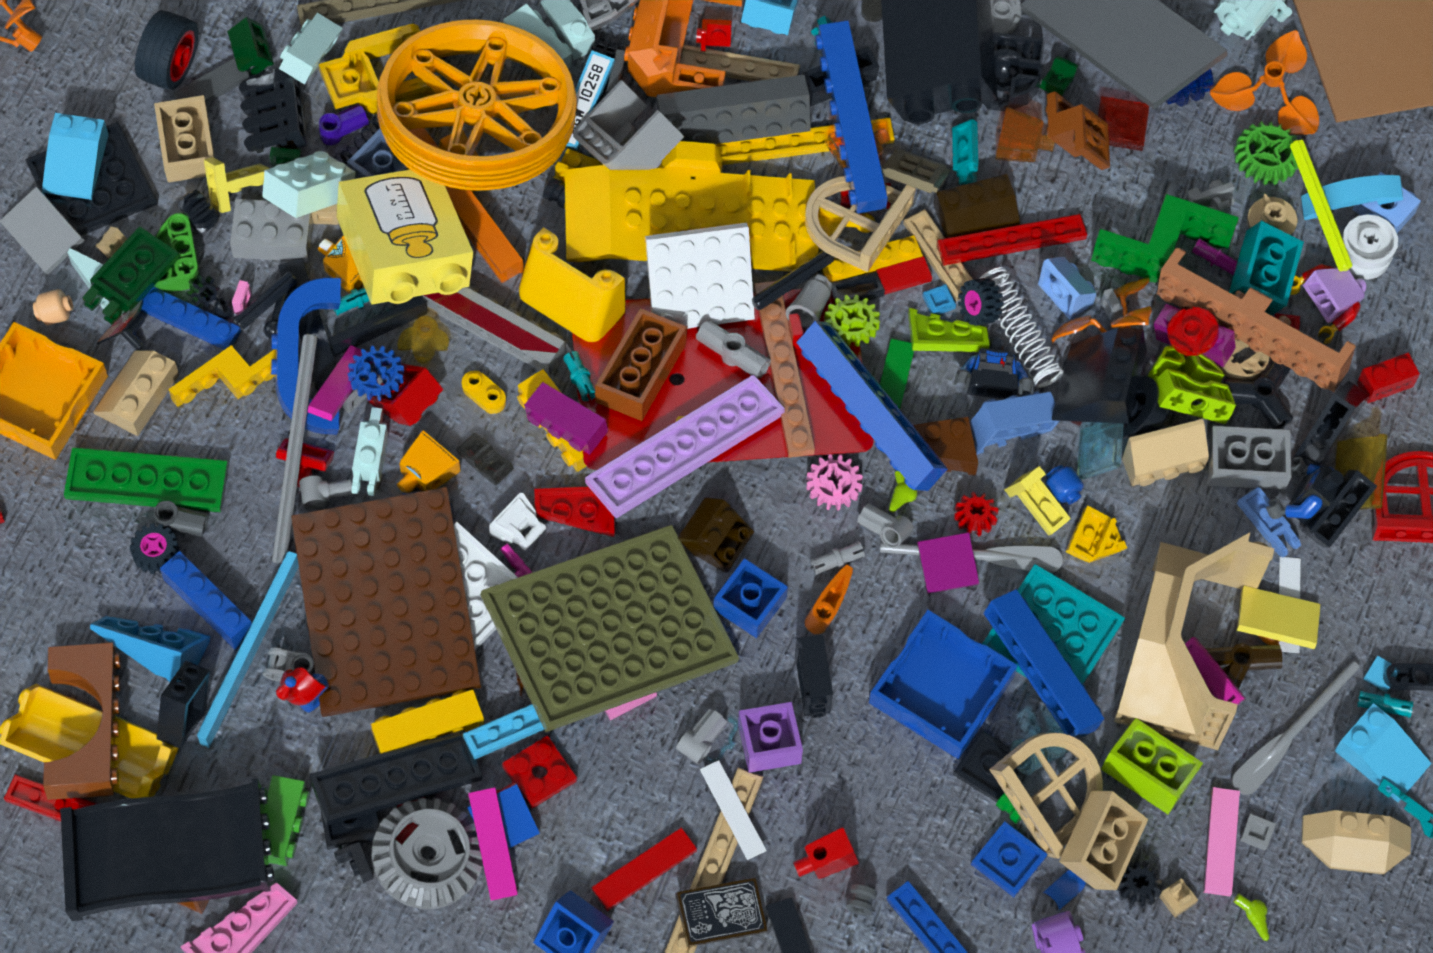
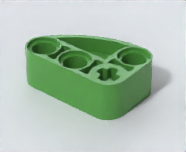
[154,213,200,293]

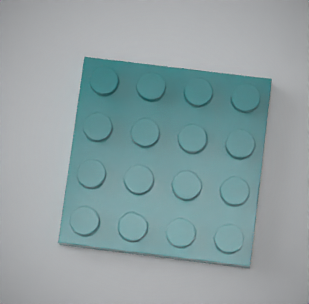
[982,564,1125,685]

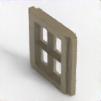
[881,149,951,193]

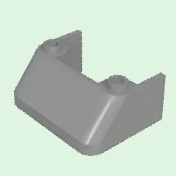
[573,80,684,170]

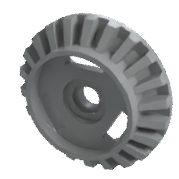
[371,798,483,909]

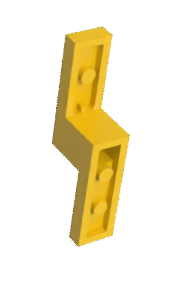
[169,345,300,407]

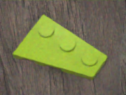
[908,308,990,352]

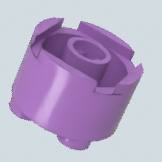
[1032,911,1085,953]

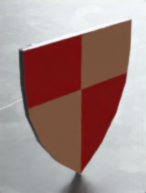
[97,299,145,350]

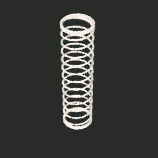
[979,267,1063,388]

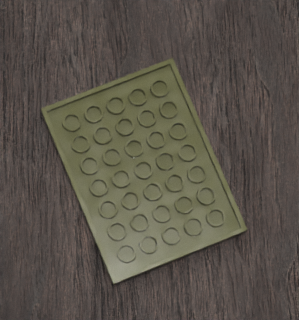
[480,525,739,732]

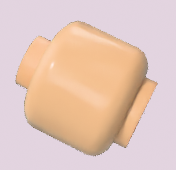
[33,289,74,325]

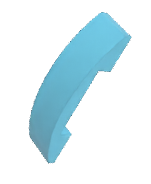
[1301,175,1404,220]

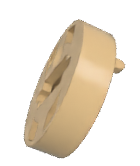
[1218,339,1269,381]

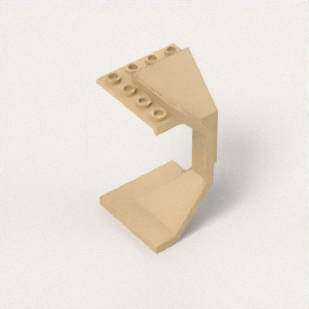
[1114,532,1275,750]

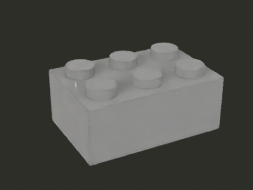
[230,199,313,262]
[1208,426,1291,490]

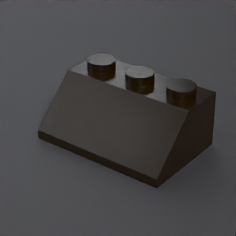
[934,174,1020,238]

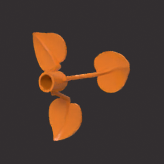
[0,0,43,52]
[1210,30,1319,135]
[1051,277,1152,344]

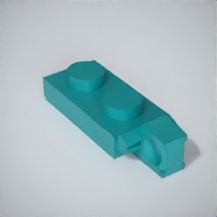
[952,119,979,185]

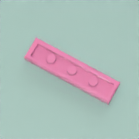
[1203,787,1240,896]

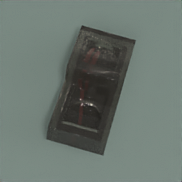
[456,433,514,486]

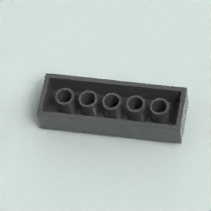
[657,75,810,144]

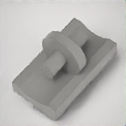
[1188,179,1234,212]

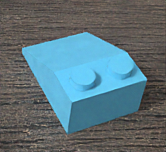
[741,0,799,35]
[42,113,109,200]
[1335,703,1432,802]

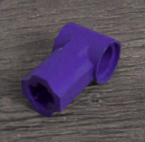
[319,104,369,145]

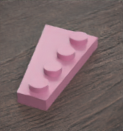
[181,883,298,953]

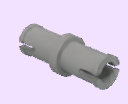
[810,541,865,575]

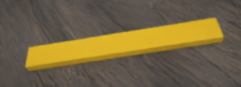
[716,118,894,165]

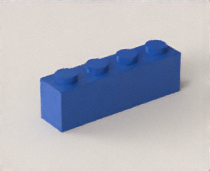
[160,551,252,650]

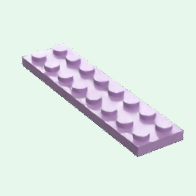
[585,375,785,518]

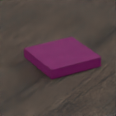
[917,533,979,594]

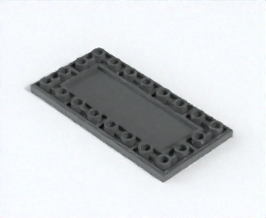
[1020,0,1227,109]

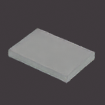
[0,187,85,275]

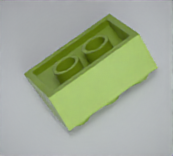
[1101,718,1203,815]

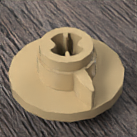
[1247,194,1298,235]

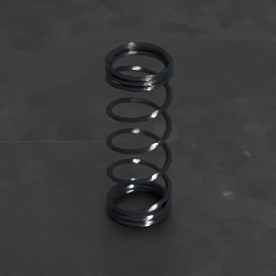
[340,116,380,164]

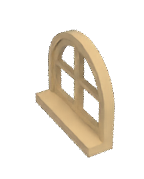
[805,176,916,272]
[989,732,1103,859]

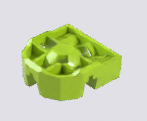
[1147,346,1236,424]

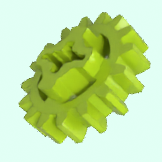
[824,295,880,347]

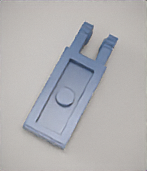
[1237,487,1301,558]

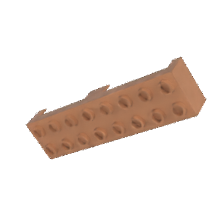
[1157,248,1356,392]

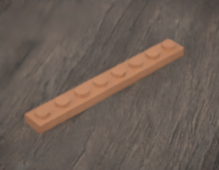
[754,281,815,458]

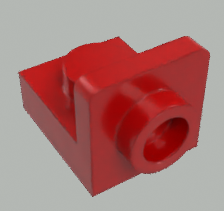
[696,19,732,52]

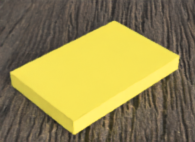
[1237,586,1321,649]

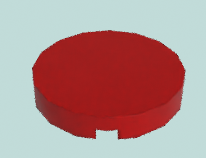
[1167,307,1219,356]

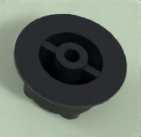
[1104,376,1170,440]

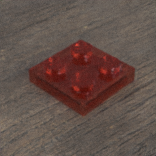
[1098,96,1150,151]

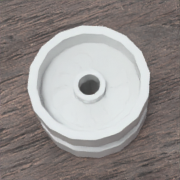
[1342,214,1398,280]

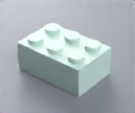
[262,151,355,218]

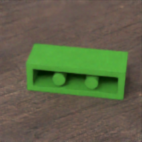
[264,775,310,866]

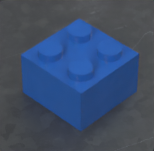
[714,558,788,639]

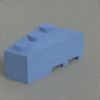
[969,392,1059,454]

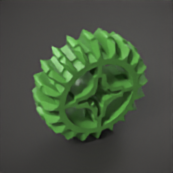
[1234,121,1298,186]

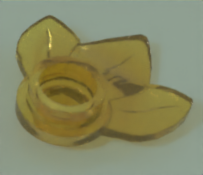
[397,316,449,364]

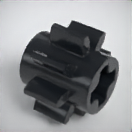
[186,274,220,307]

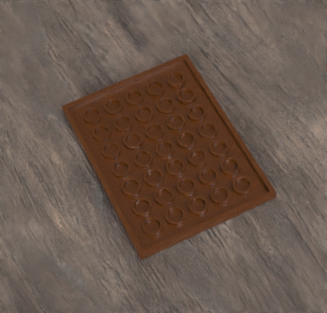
[291,487,481,717]

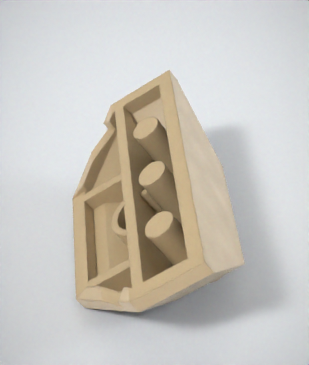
[1302,810,1411,875]

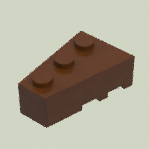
[913,417,978,476]

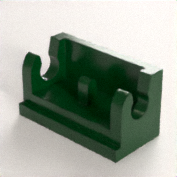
[227,17,274,75]

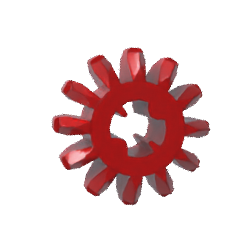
[954,491,999,537]

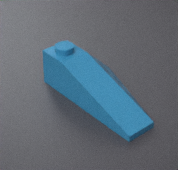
[90,616,210,682]

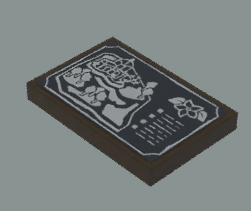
[675,878,768,947]

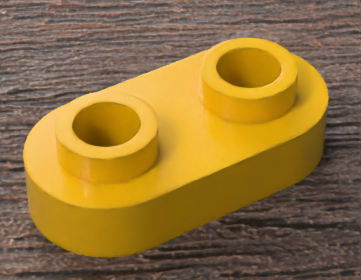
[461,371,506,414]

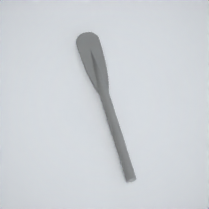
[880,542,1062,573]
[1232,661,1360,795]

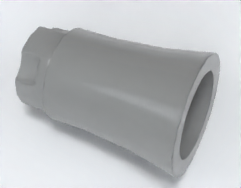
[786,274,833,331]

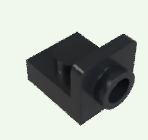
[334,842,373,883]

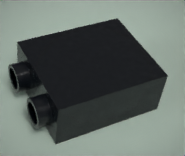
[881,0,998,124]

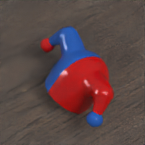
[275,667,329,713]

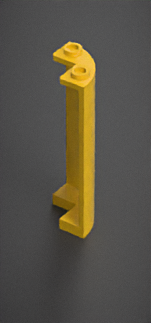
[0,684,179,799]

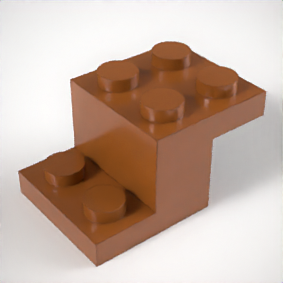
[1046,92,1110,170]

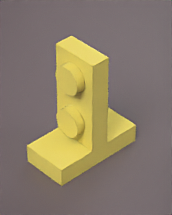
[204,157,270,213]
[1004,466,1071,536]

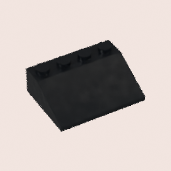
[1052,328,1147,424]

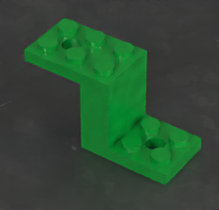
[1091,194,1239,283]

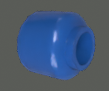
[1045,465,1084,505]

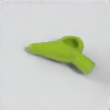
[889,471,917,513]
[1233,893,1269,941]

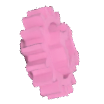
[806,454,863,510]

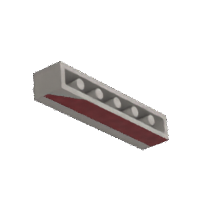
[421,286,565,376]

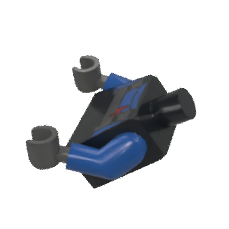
[954,338,1034,399]
[1266,456,1344,526]

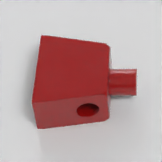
[793,827,859,879]

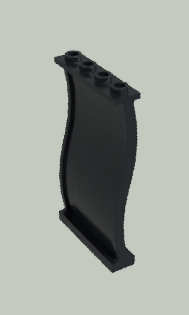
[60,778,274,921]

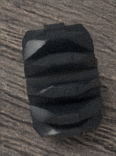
[178,190,219,233]
[1117,861,1163,909]

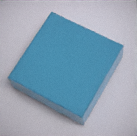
[922,284,956,315]

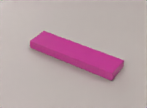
[308,345,372,421]
[468,787,518,901]

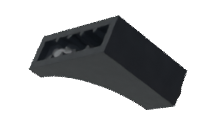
[1294,381,1370,466]

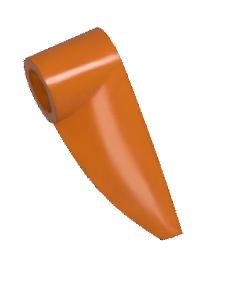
[804,564,853,634]

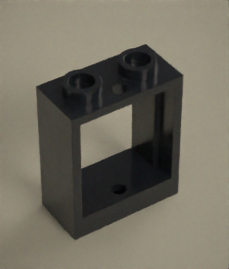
[156,660,210,749]

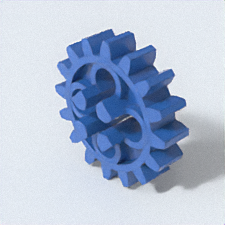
[348,346,405,401]

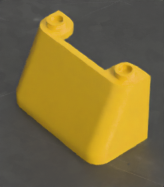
[519,227,625,342]

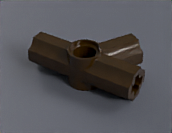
[1205,643,1282,689]

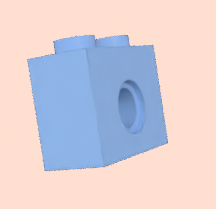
[1352,172,1421,233]

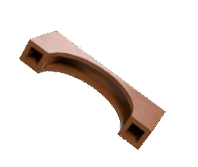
[43,643,121,800]

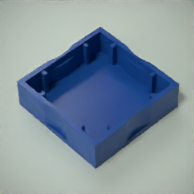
[869,610,1018,760]

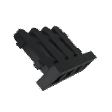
[239,59,307,153]

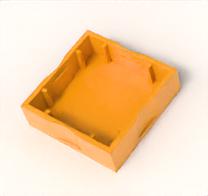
[0,322,108,460]

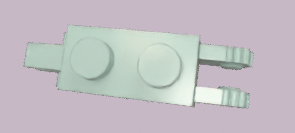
[352,407,388,496]

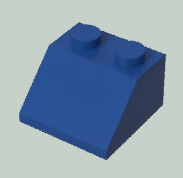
[533,890,614,953]

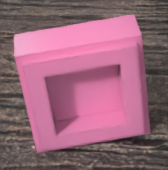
[232,280,252,314]

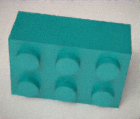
[1229,221,1304,316]

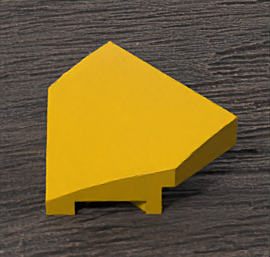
[1065,505,1127,563]

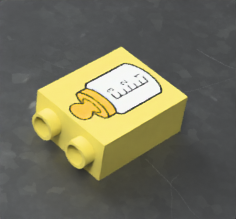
[336,169,473,305]

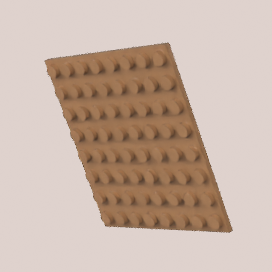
[1293,0,1433,123]

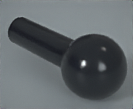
[263,294,287,339]

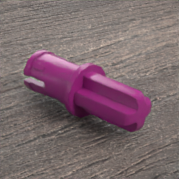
[1192,238,1237,275]

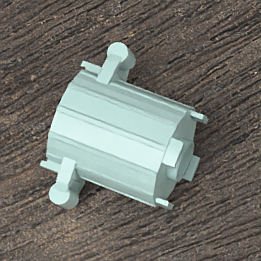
[1214,0,1292,40]

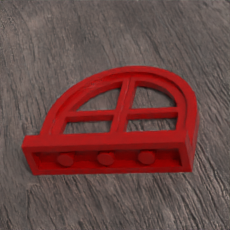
[1372,451,1433,543]

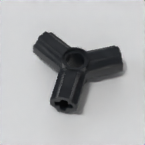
[1223,359,1293,429]

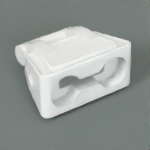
[489,493,546,550]

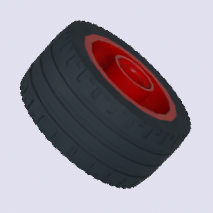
[134,10,199,90]

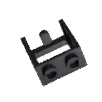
[795,635,833,718]

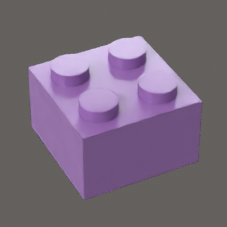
[738,702,803,773]

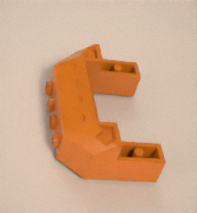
[624,0,743,97]

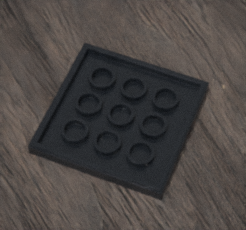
[25,121,158,236]

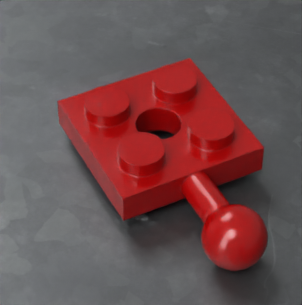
[496,736,577,809]

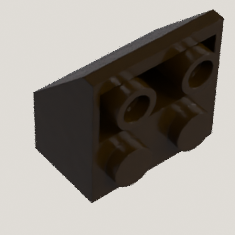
[678,497,754,573]

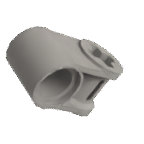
[263,647,315,681]

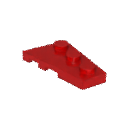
[534,487,615,538]

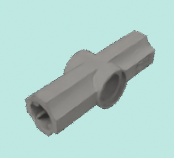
[696,320,771,379]

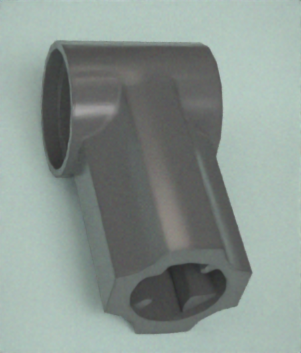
[154,501,208,537]

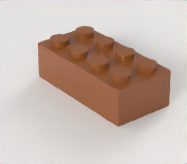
[595,308,687,421]

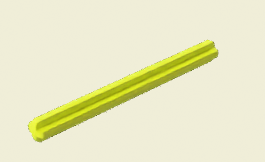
[1290,140,1353,272]

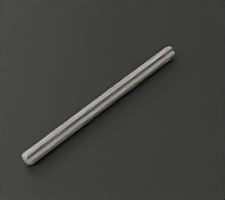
[272,334,317,564]

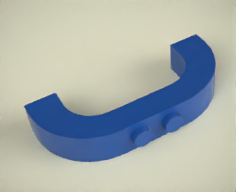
[271,278,341,435]

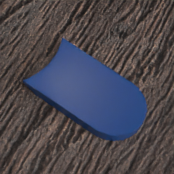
[1043,870,1086,910]

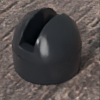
[214,297,234,320]

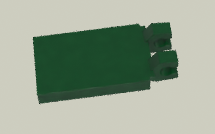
[82,226,180,325]

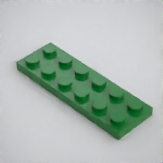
[64,448,228,513]

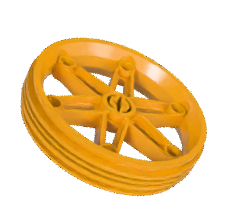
[377,20,577,190]

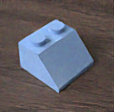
[1038,257,1096,320]

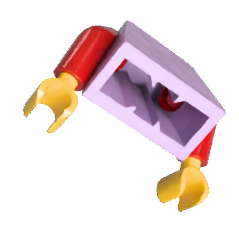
[1290,264,1366,344]

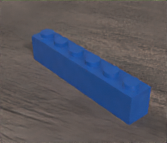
[983,589,1105,739]

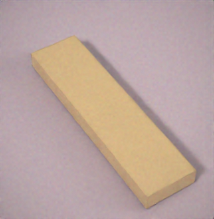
[903,209,973,302]

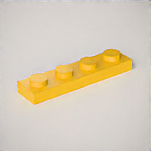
[821,235,923,283]

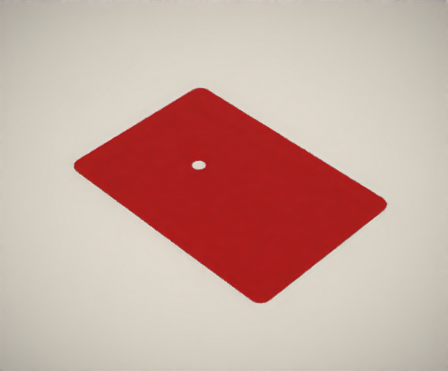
[572,289,874,470]

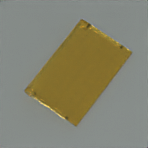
[1335,434,1388,510]

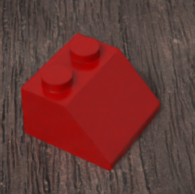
[367,364,444,426]

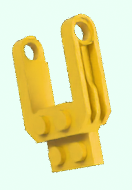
[319,24,442,114]

